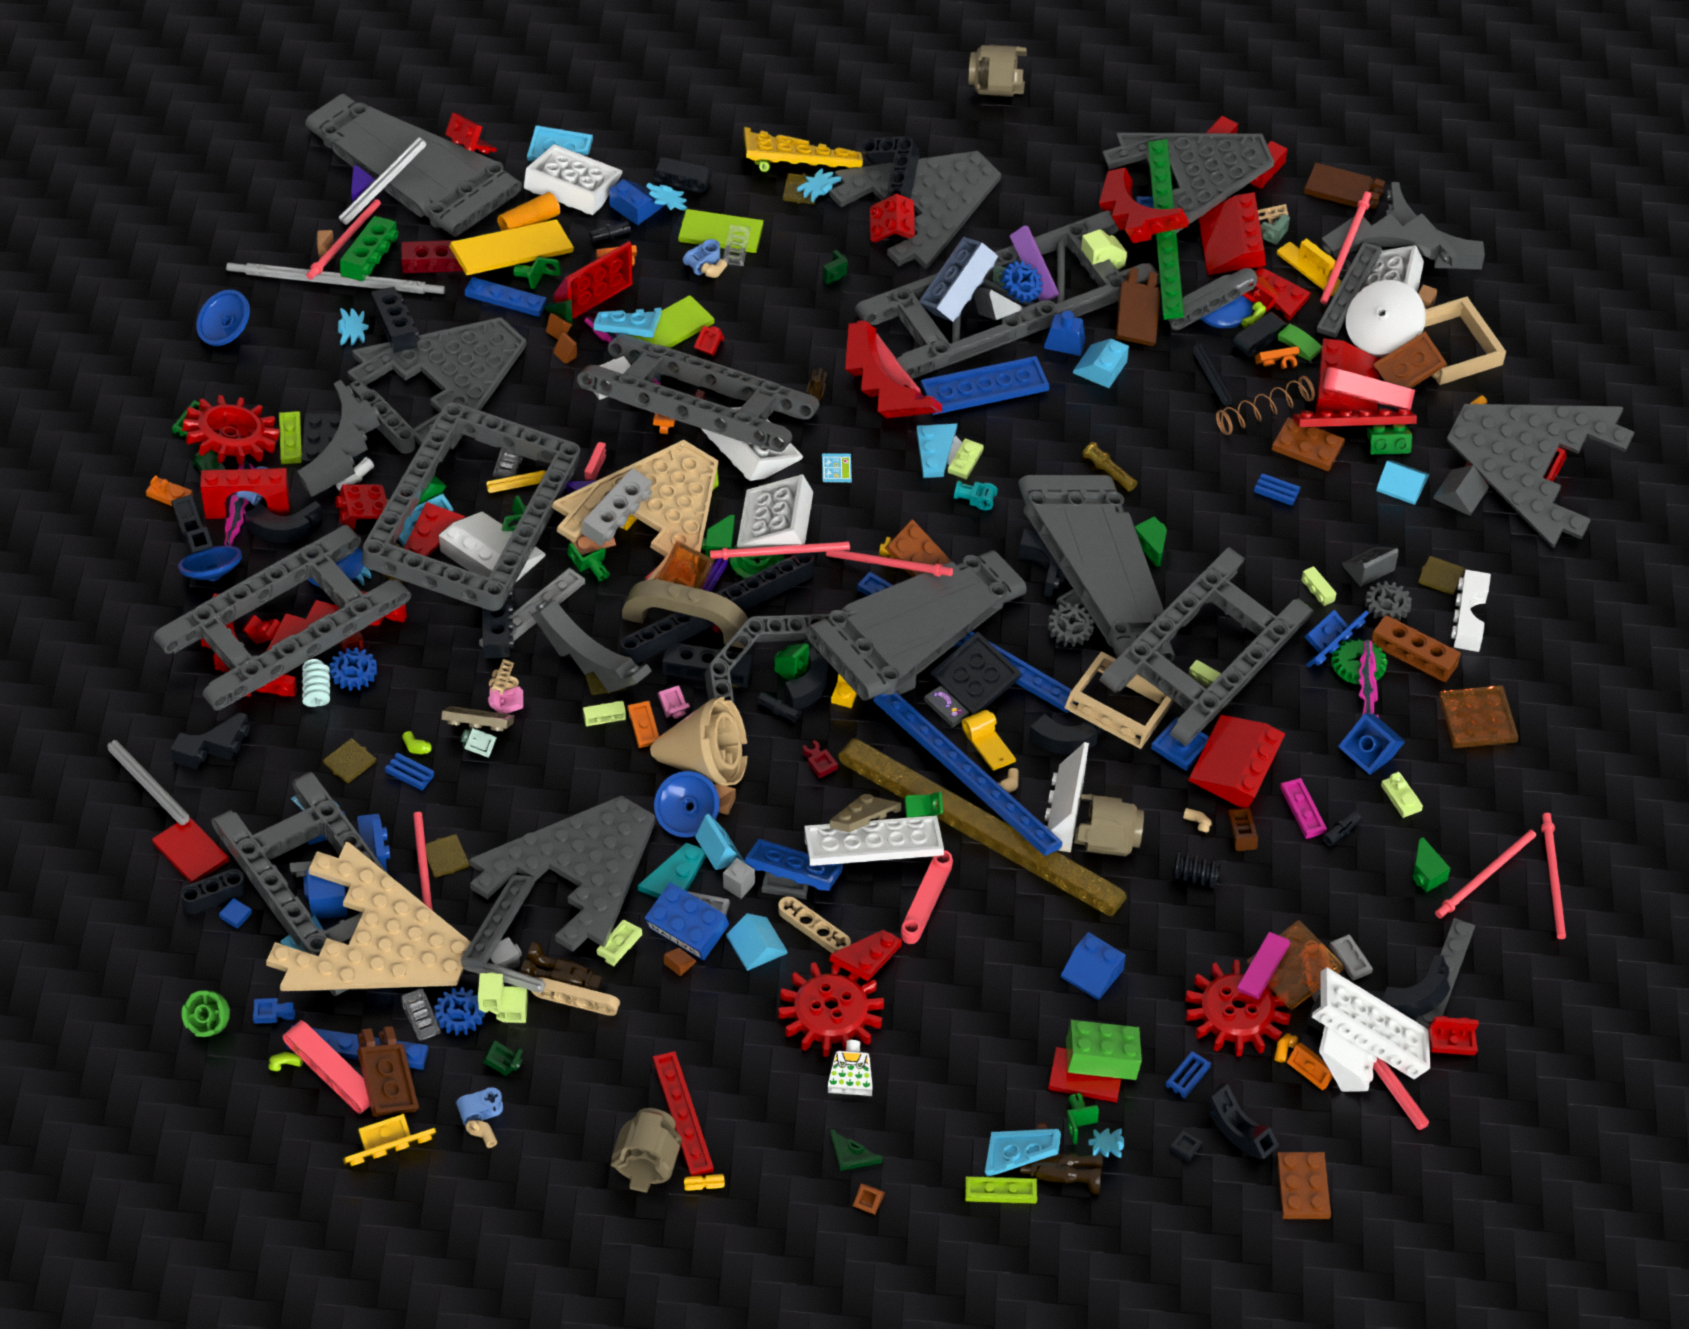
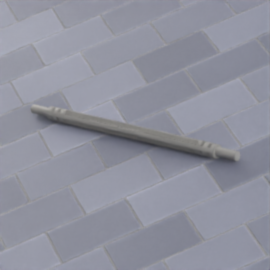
[227,263,445,294]

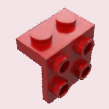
[445,113,497,154]
[870,194,915,242]
[335,484,387,530]

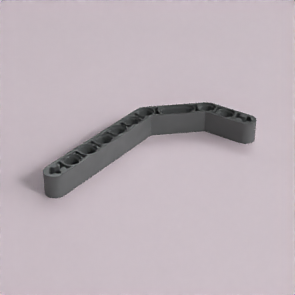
[705,614,829,703]

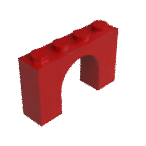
[1206,116,1287,189]
[200,468,290,519]

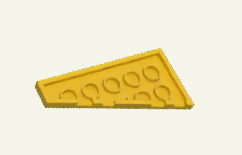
[743,127,863,169]

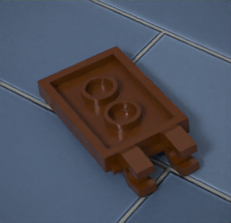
[1304,163,1385,209]
[1115,268,1160,346]
[357,1026,419,1116]

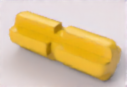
[684,1174,725,1191]

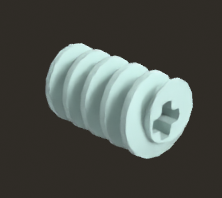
[302,659,330,707]

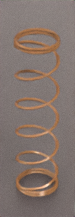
[1216,376,1315,435]

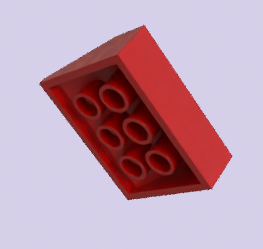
[1199,192,1266,275]
[554,241,632,319]
[1315,338,1380,413]
[1188,715,1285,809]

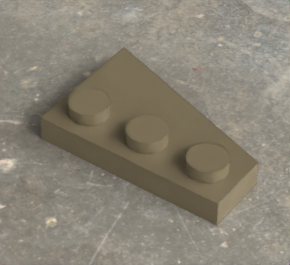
[830,794,901,832]

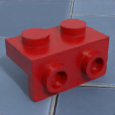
[1428,1016,1479,1055]

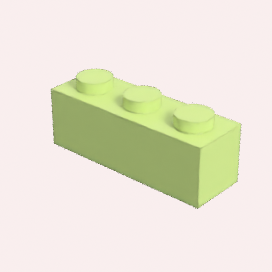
[1301,566,1336,606]
[1188,660,1221,687]
[583,701,626,726]

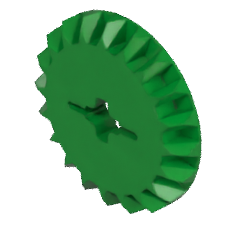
[730,544,785,580]
[1331,638,1387,684]

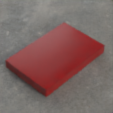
[152,817,229,884]
[1048,1047,1121,1103]

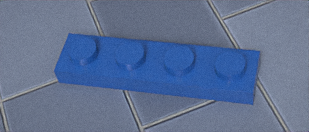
[465,277,547,317]

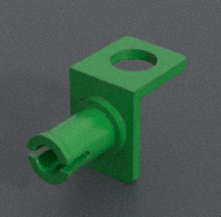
[514,257,562,289]
[502,496,528,531]
[568,543,610,581]
[905,792,943,818]
[1067,1093,1099,1145]

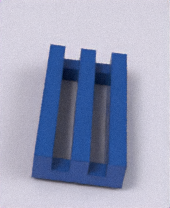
[1254,473,1300,506]
[385,753,434,790]
[1166,1051,1211,1098]

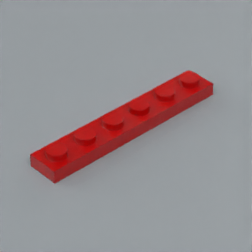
[1293,408,1417,427]
[653,1051,714,1177]

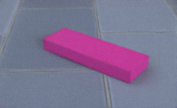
[1280,778,1327,839]
[1237,932,1290,1000]

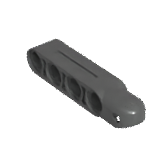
[1168,268,1258,330]
[349,380,416,454]

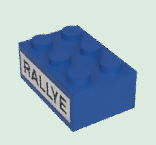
[645,882,729,961]

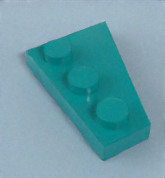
[638,843,706,898]

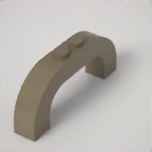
[622,580,751,649]

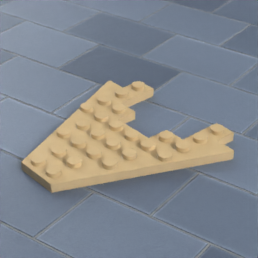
[552,440,718,587]
[266,842,471,991]

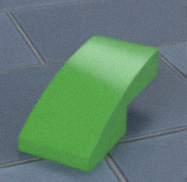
[1278,324,1322,361]

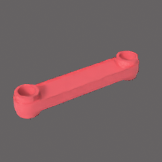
[876,333,921,393]
[901,850,953,944]

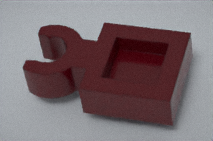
[803,740,838,778]

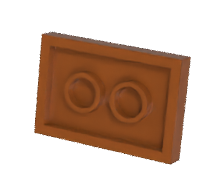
[1374,332,1447,389]
[1272,417,1345,471]
[885,519,952,578]
[1277,1152,1331,1219]

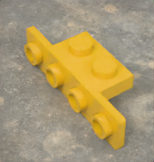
[1277,239,1342,297]
[343,1114,436,1166]

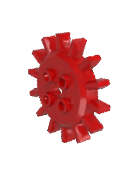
[182,395,279,465]
[1185,960,1291,1056]
[778,962,884,1057]

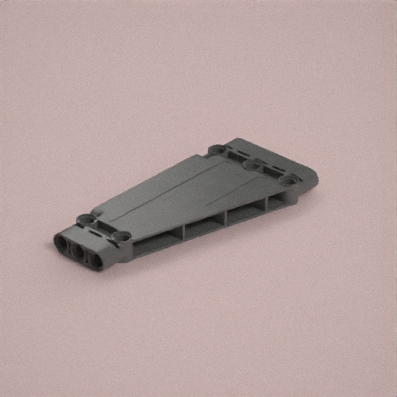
[305,94,522,237]
[1018,475,1175,662]
[805,550,1027,701]

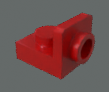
[694,326,725,356]
[243,615,281,645]

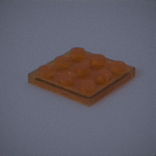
[1439,686,1518,748]
[1247,920,1344,1010]

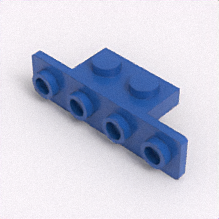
[1304,610,1369,668]
[357,814,390,872]

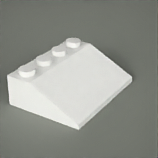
[524,144,622,215]
[1362,245,1424,292]
[702,407,803,481]
[737,474,813,549]
[439,512,545,582]
[1045,742,1089,852]
[1319,1026,1377,1092]

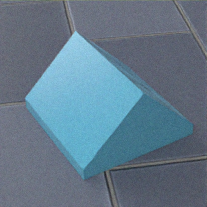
[1376,460,1429,505]
[695,814,745,870]
[726,913,787,971]

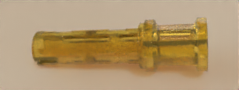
[1082,442,1137,492]

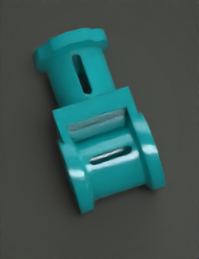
[954,481,998,511]

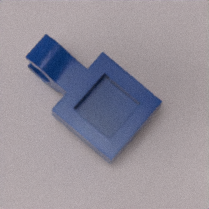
[253,998,295,1024]

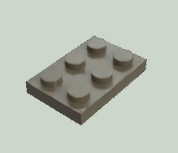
[441,706,514,731]

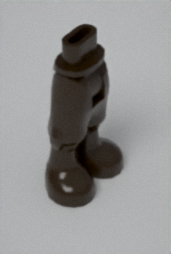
[520,941,603,991]
[1021,1152,1103,1194]

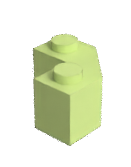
[1081,229,1127,269]
[478,972,528,1023]

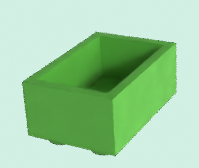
[1066,1020,1142,1080]

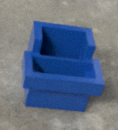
[303,869,350,919]

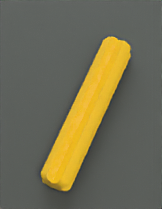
[486,470,546,493]

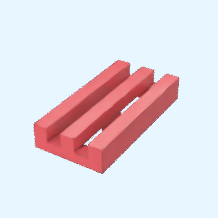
[584,442,606,481]

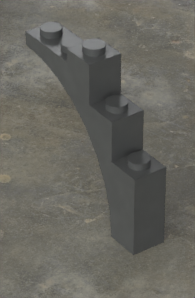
[1381,182,1485,269]
[297,380,380,497]

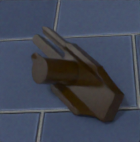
[806,368,827,401]

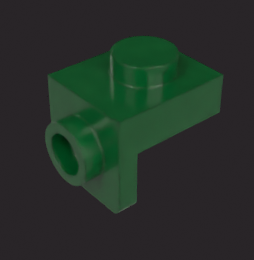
[822,250,848,284]
[191,450,226,471]
[483,1040,523,1076]

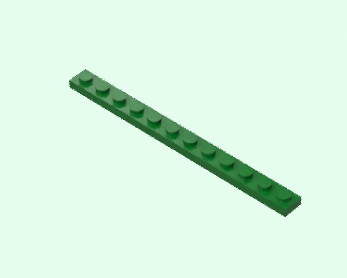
[1148,139,1184,320]

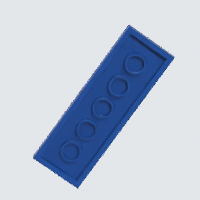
[921,356,1049,415]

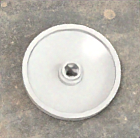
[1346,280,1426,357]

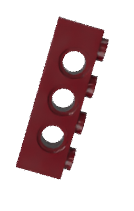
[402,240,463,273]

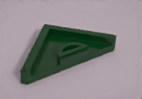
[544,299,573,327]
[830,1129,882,1171]

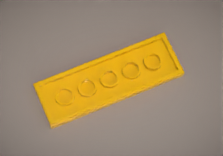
[450,219,574,275]

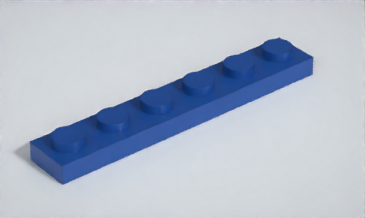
[286,1025,428,1070]

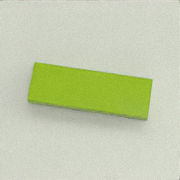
[279,411,302,464]
[965,1177,1037,1203]

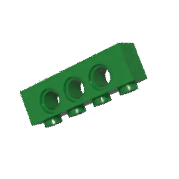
[340,216,398,282]

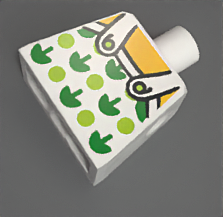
[828,1040,872,1096]

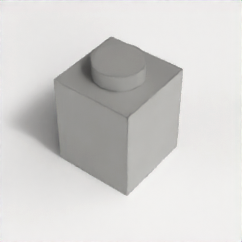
[723,858,755,899]
[488,937,522,970]

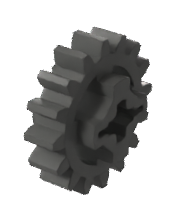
[1365,581,1412,622]
[1048,603,1094,647]

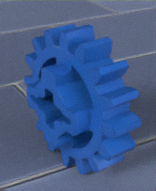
[1000,261,1043,303]
[330,647,377,691]
[434,987,485,1035]

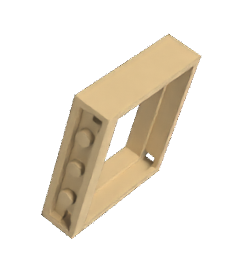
[1424,297,1506,385]
[1065,651,1173,749]

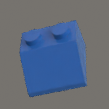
[609,179,665,225]
[1338,713,1405,775]
[1061,932,1126,1000]

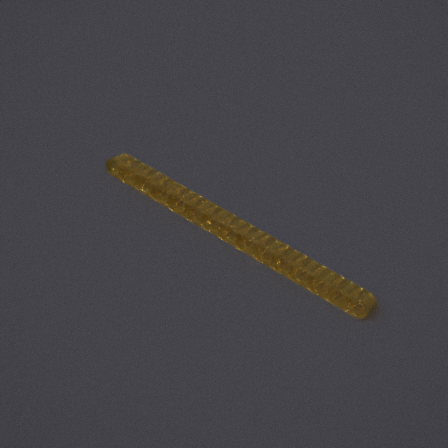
[838,738,1127,916]

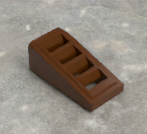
[1228,808,1258,851]

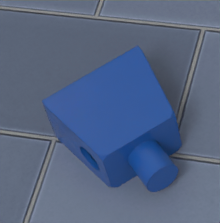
[1044,311,1085,356]

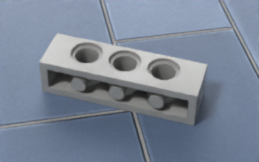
[581,468,653,546]

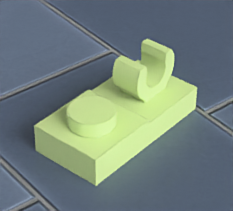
[948,439,984,480]
[1381,772,1423,818]
[597,920,643,966]

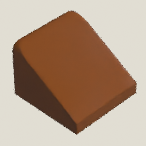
[546,313,572,340]
[554,332,577,364]
[664,948,696,976]
[853,1183,885,1214]

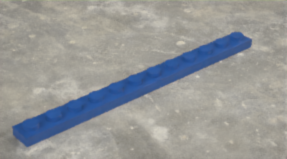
[857,572,1077,713]
[873,692,1063,856]

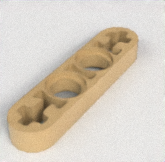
[778,896,851,953]
[532,977,620,1016]

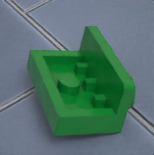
[1366,424,1412,455]

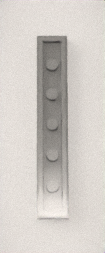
[479,568,585,647]

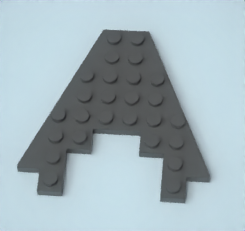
[1103,133,1274,233]
[830,151,1001,269]
[347,317,527,449]
[1447,404,1634,548]
[470,796,656,952]

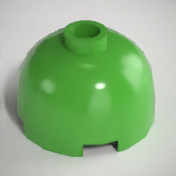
[182,990,230,1037]

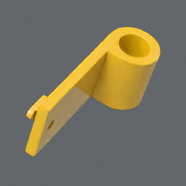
[962,710,1016,771]

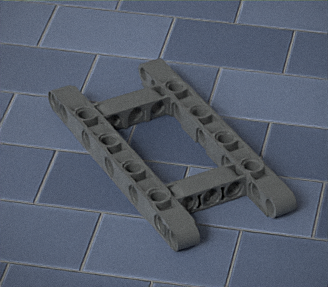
[577,334,820,452]
[154,525,411,710]
[1099,547,1314,747]
[211,772,389,996]

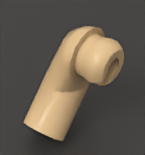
[701,259,727,278]
[998,768,1019,793]
[1183,808,1212,833]
[466,1120,497,1148]

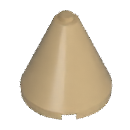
[650,697,747,786]

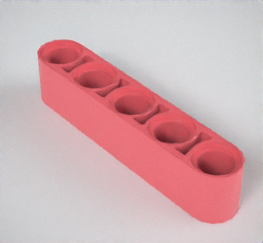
[1323,367,1415,410]
[283,1020,370,1114]

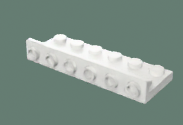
[805,816,944,866]
[1312,967,1430,1079]

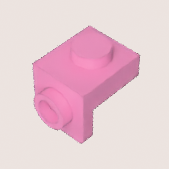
[658,685,690,719]
[488,686,523,714]

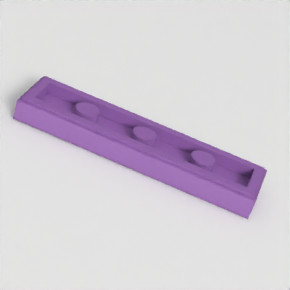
[1010,225,1059,301]

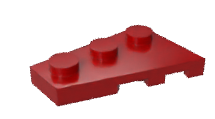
[1255,267,1311,321]
[404,502,466,557]
[829,930,902,981]

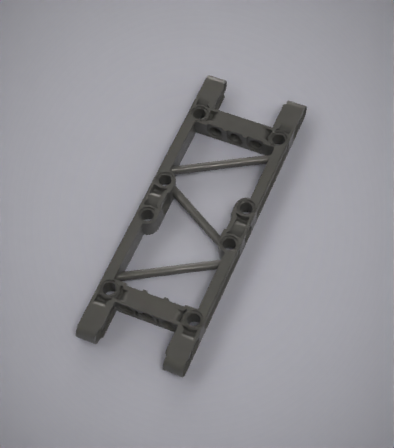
[855,211,1160,379]

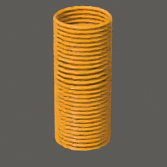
[498,192,560,231]

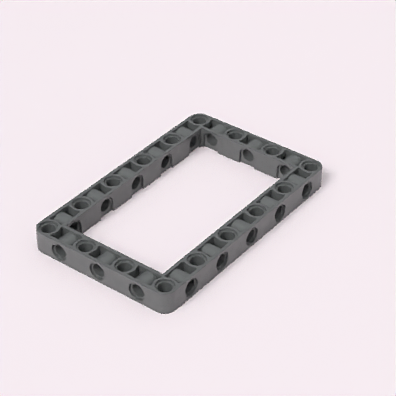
[362,402,580,611]

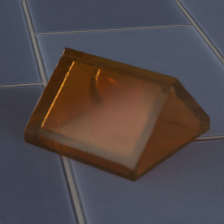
[658,540,714,589]

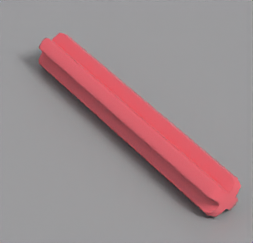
[1373,1057,1429,1130]

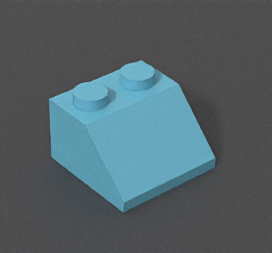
[1073,339,1129,388]

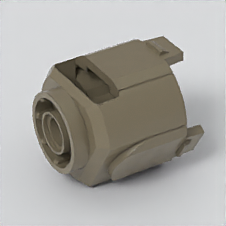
[969,44,1027,97]
[1074,794,1144,857]
[611,1108,682,1193]

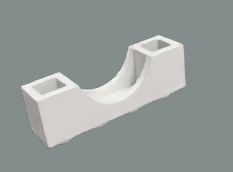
[1451,570,1491,652]

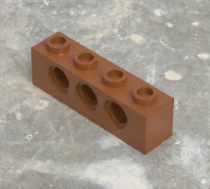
[1371,615,1461,683]

